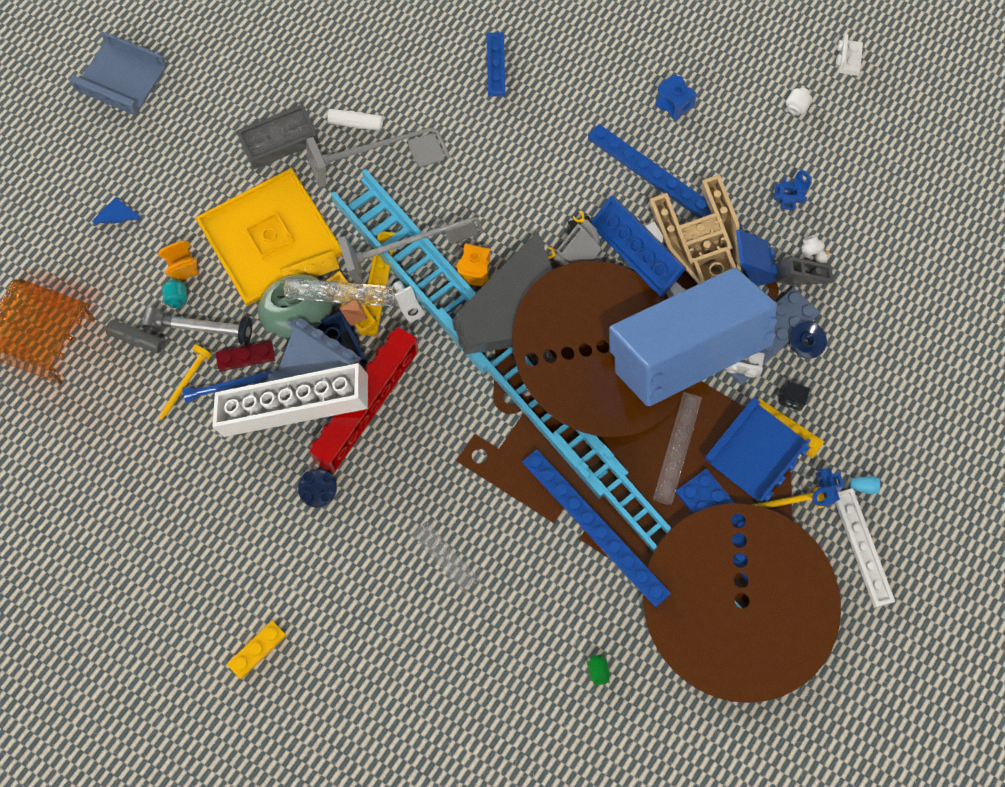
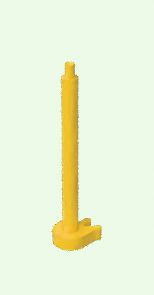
[158,344,212,420]
[752,487,825,508]

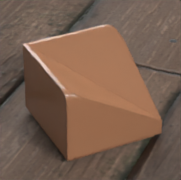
[340,299,367,326]

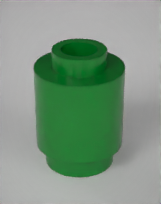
[587,654,611,686]

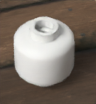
[786,87,812,115]

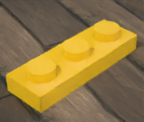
[280,250,340,278]
[227,620,287,680]

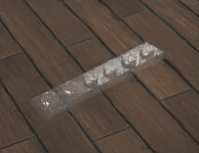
[283,278,397,306]
[652,392,702,506]

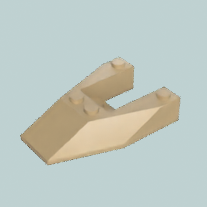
[650,174,741,284]

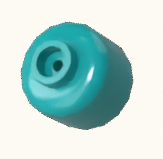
[162,279,188,308]

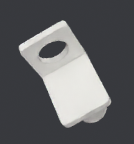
[392,281,425,323]

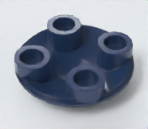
[298,469,337,508]

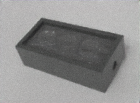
[236,104,319,170]

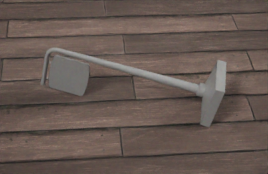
[306,128,450,188]
[338,217,484,284]

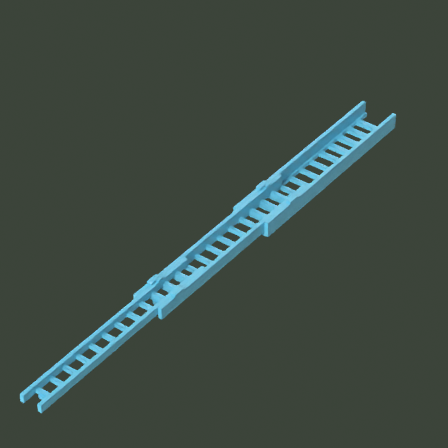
[331,169,741,608]

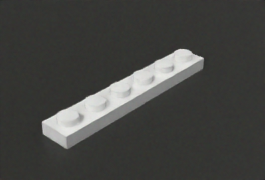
[835,488,895,608]

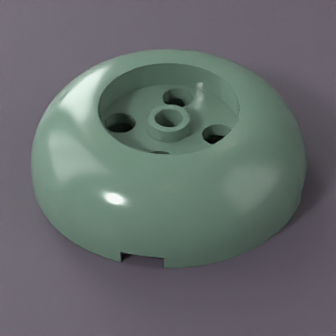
[258,274,333,338]

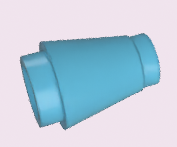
[850,476,880,495]

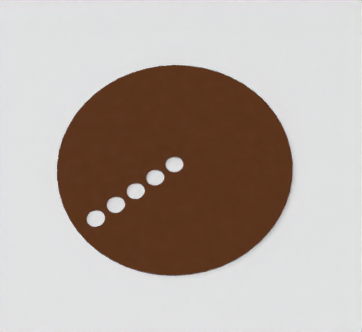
[512,261,685,437]
[643,503,841,703]

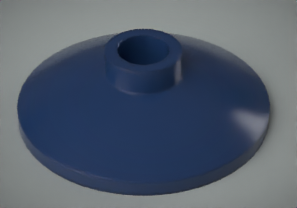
[790,321,827,359]

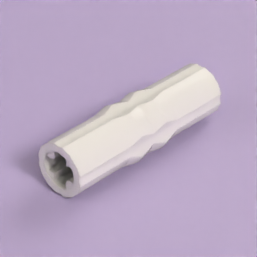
[327,109,383,131]

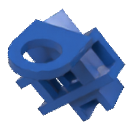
[774,170,812,210]
[812,469,844,506]

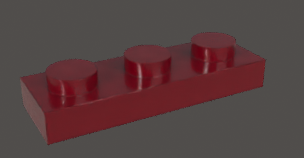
[215,341,276,372]

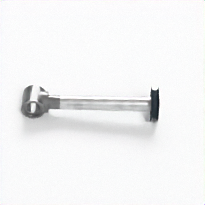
[141,307,252,346]

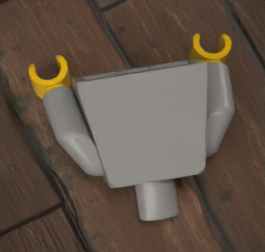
[547,211,603,266]

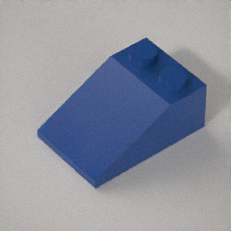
[736,229,778,286]

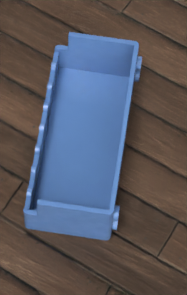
[609,268,777,406]

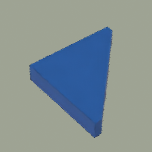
[92,197,141,225]

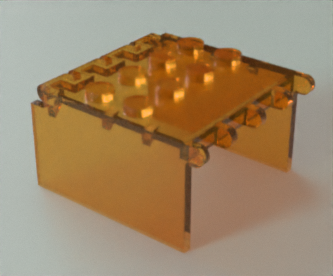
[0,279,95,385]

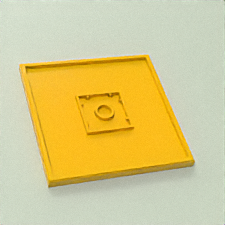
[195,168,343,306]

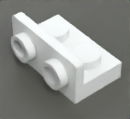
[836,34,863,76]
[725,352,765,378]

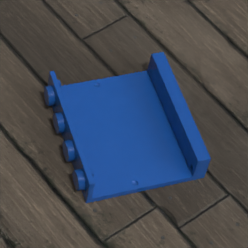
[704,397,811,503]

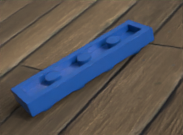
[487,32,506,97]

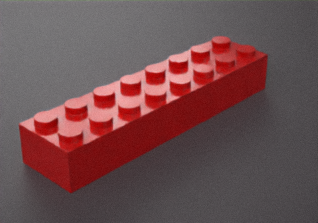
[309,326,419,475]

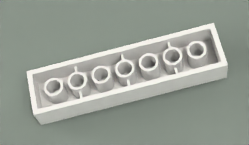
[213,363,368,437]

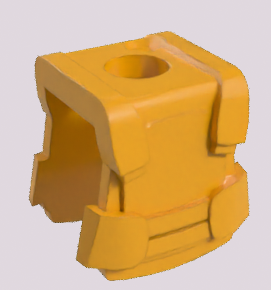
[158,240,200,281]
[455,243,491,287]

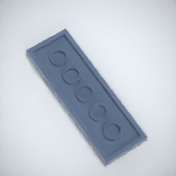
[724,287,821,386]

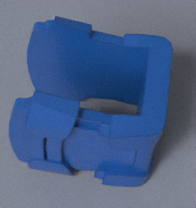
[656,75,697,121]

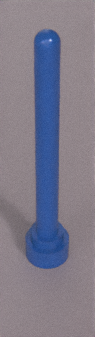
[182,371,273,403]

